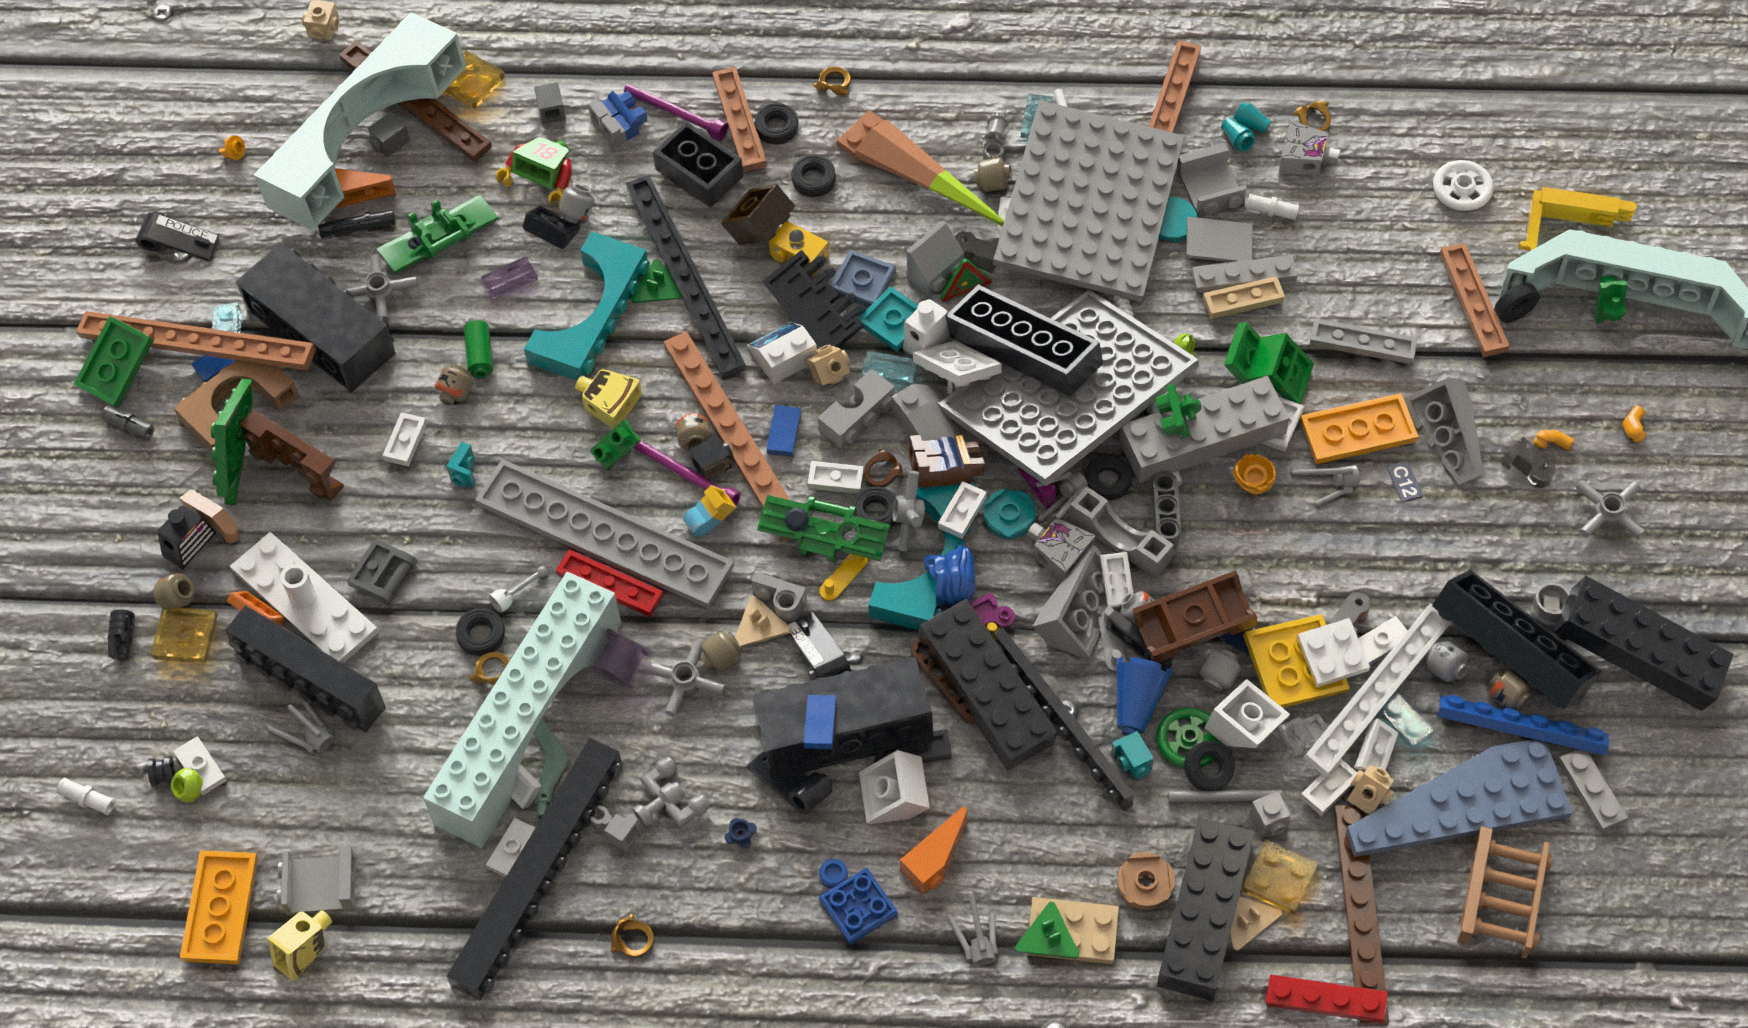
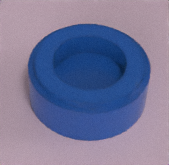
[819,859,848,889]

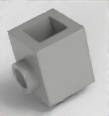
[1249,791,1291,839]

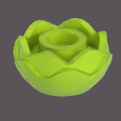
[1174,333,1196,357]
[171,768,203,803]

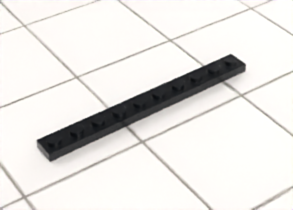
[626,175,746,379]

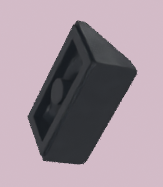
[523,206,580,249]

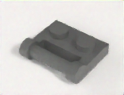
[347,539,417,605]

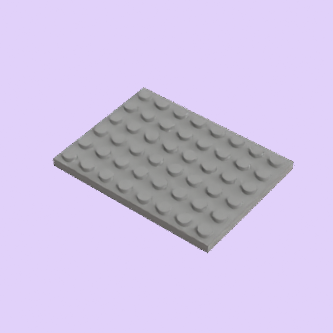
[993,100,1184,302]
[938,289,1199,486]

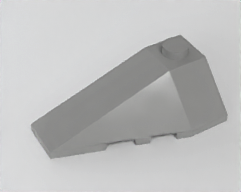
[1405,377,1484,485]
[892,384,960,441]
[1033,545,1105,658]

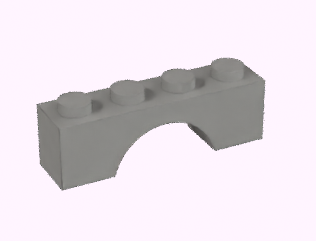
[1069,486,1174,579]

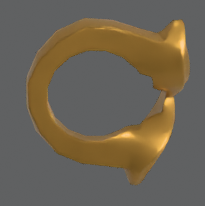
[813,67,851,95]
[1293,101,1331,132]
[469,652,510,685]
[610,914,654,958]

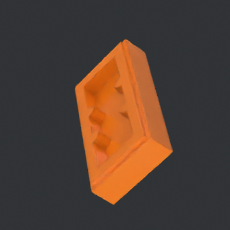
[227,591,286,627]

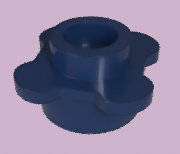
[724,818,757,849]

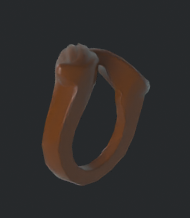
[864,449,904,488]

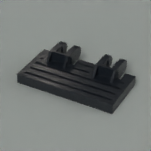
[762,250,866,349]

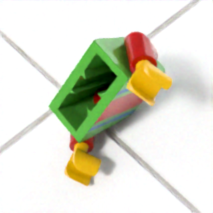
[496,137,572,207]

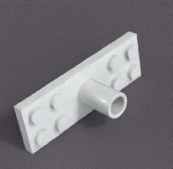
[230,532,379,664]

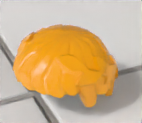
[1233,454,1276,494]

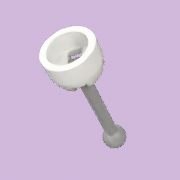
[489,566,548,613]

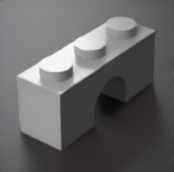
[818,369,895,449]

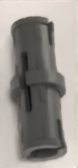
[101,406,155,440]

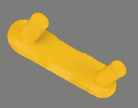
[820,554,869,601]

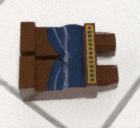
[908,434,985,488]

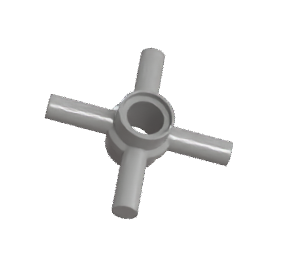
[341,254,418,321]
[893,471,925,551]
[1576,480,1645,539]
[644,640,726,717]

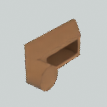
[179,489,240,543]

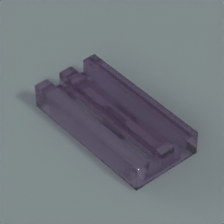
[481,256,538,300]

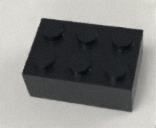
[653,121,744,208]

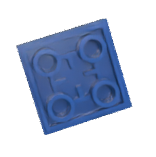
[819,867,898,945]

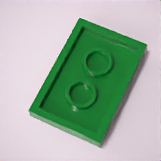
[74,316,154,408]

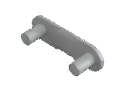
[1098,607,1126,672]

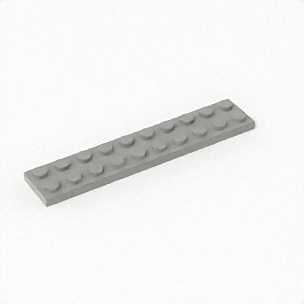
[475,459,734,609]

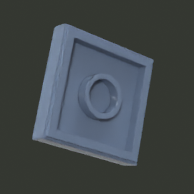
[831,250,896,307]

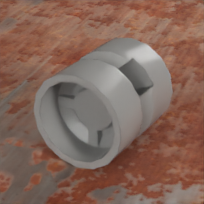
[1529,583,1570,631]

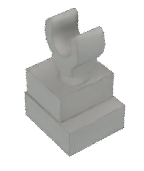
[590,806,642,852]

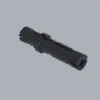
[318,209,396,238]

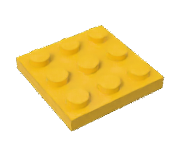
[1243,614,1350,708]

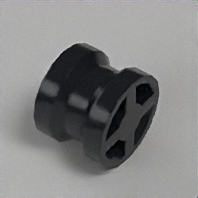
[147,756,176,786]

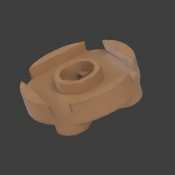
[1117,852,1175,910]

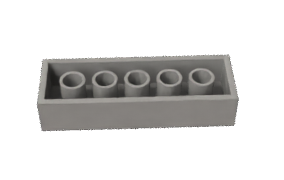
[1119,376,1289,484]

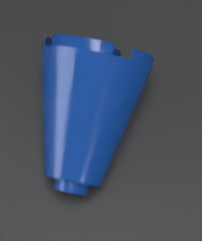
[1116,657,1172,736]

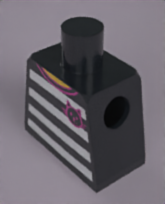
[157,505,216,570]

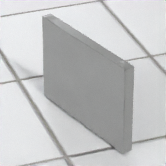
[1186,217,1252,262]

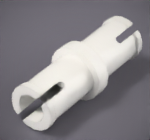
[1246,194,1299,220]
[57,778,116,815]

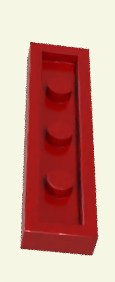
[556,549,664,618]
[1265,974,1388,1024]

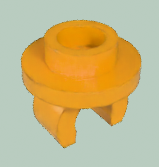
[218,135,246,160]

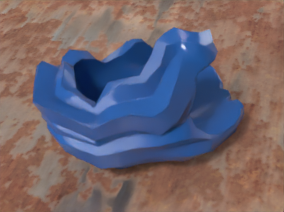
[924,545,976,607]

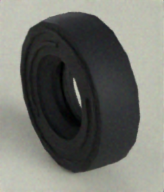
[754,103,799,145]
[791,155,836,197]
[1494,283,1540,323]
[1085,454,1132,501]
[852,486,896,529]
[456,608,505,656]
[1184,741,1235,791]

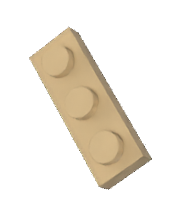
[1203,276,1285,319]

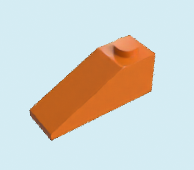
[334,168,396,209]
[900,806,967,894]

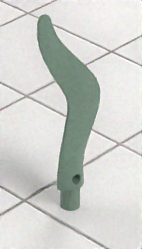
[534,718,568,819]

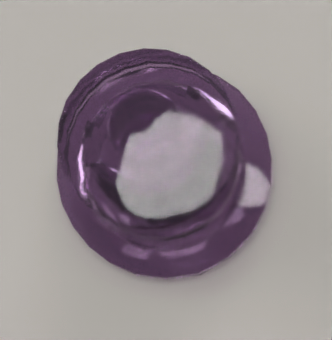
[592,628,653,687]

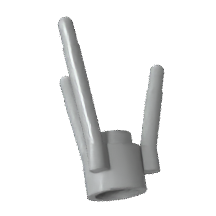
[1290,465,1360,506]
[1036,470,1088,522]
[267,700,334,754]
[948,891,998,966]

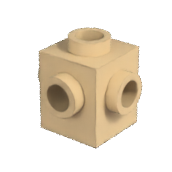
[302,0,339,40]
[806,345,850,385]
[1347,765,1394,815]

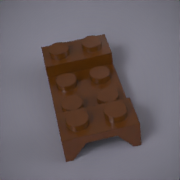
[239,410,344,501]
[1132,570,1257,663]

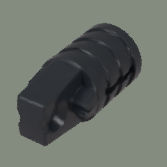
[108,609,135,661]

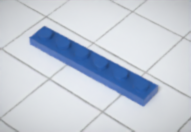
[1438,695,1609,756]

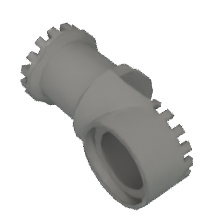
[983,113,1009,160]

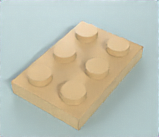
[1027,897,1119,964]

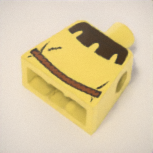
[575,369,642,429]
[268,910,332,981]

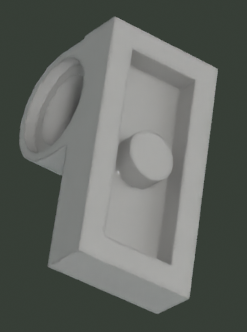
[751,572,807,624]

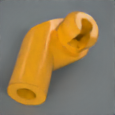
[1623,405,1646,443]
[1533,430,1575,451]

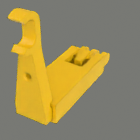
[1518,187,1637,252]

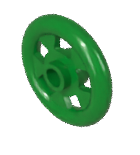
[1156,707,1223,768]

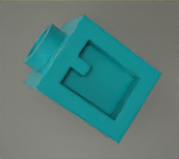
[446,442,476,488]

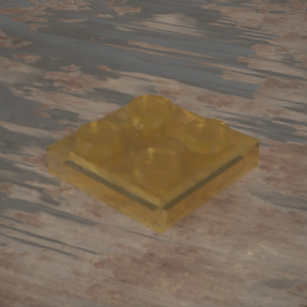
[444,50,505,109]
[150,607,218,664]
[1242,839,1318,915]

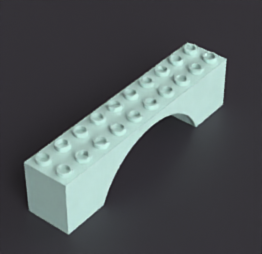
[254,13,466,230]
[423,572,621,848]

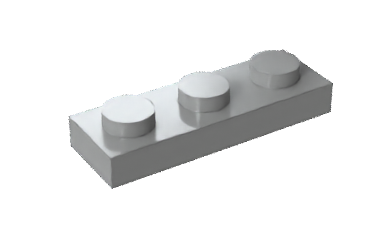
[1558,749,1628,833]

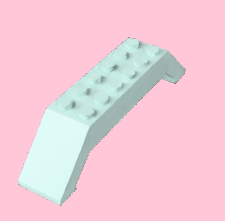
[1500,229,1748,349]

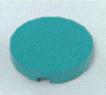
[1158,197,1197,243]
[983,489,1036,539]

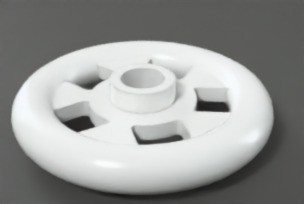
[1433,160,1494,211]

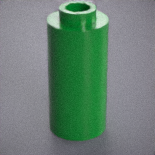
[463,320,493,379]

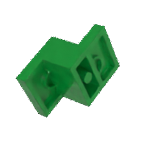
[1224,322,1314,405]

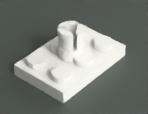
[913,341,1002,394]

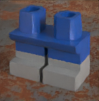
[588,91,648,148]

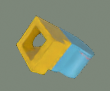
[683,485,737,537]

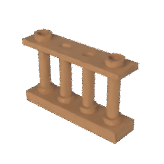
[1457,826,1553,958]

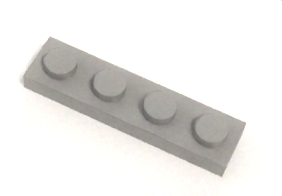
[1191,255,1298,294]
[1309,318,1418,364]

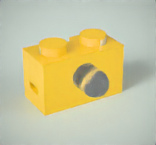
[769,221,829,277]

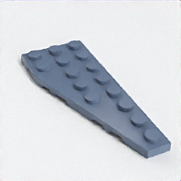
[1346,739,1573,857]

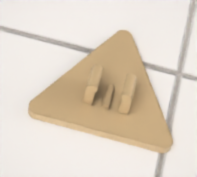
[735,596,791,647]
[1230,896,1282,951]

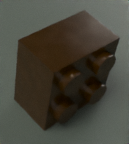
[721,184,795,245]

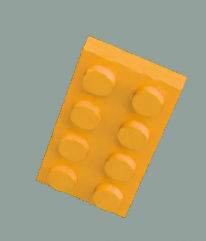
[1300,393,1418,464]
[180,850,259,965]

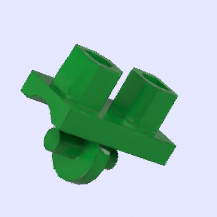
[1594,275,1627,323]
[1155,384,1202,438]
[591,420,642,470]

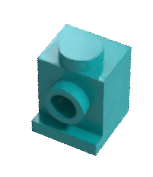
[1111,731,1154,780]

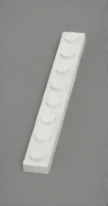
[1303,604,1451,777]

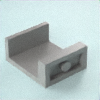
[1177,143,1247,216]
[277,846,356,915]

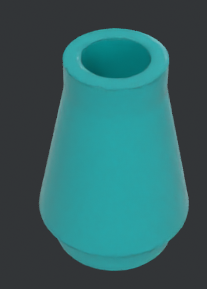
[1233,102,1272,134]
[1221,118,1256,151]

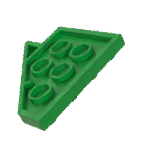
[211,379,253,505]

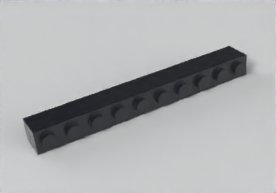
[446,738,623,1001]

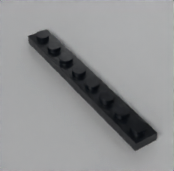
[994,628,1134,811]

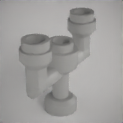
[632,757,710,827]

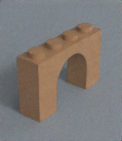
[174,360,299,453]

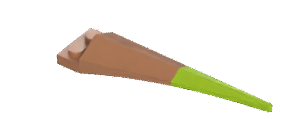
[837,110,1004,226]

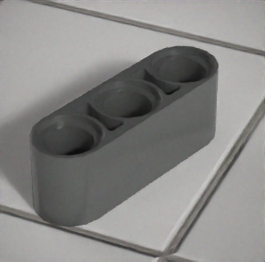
[1152,471,1181,550]

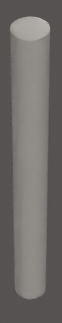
[1168,789,1282,803]

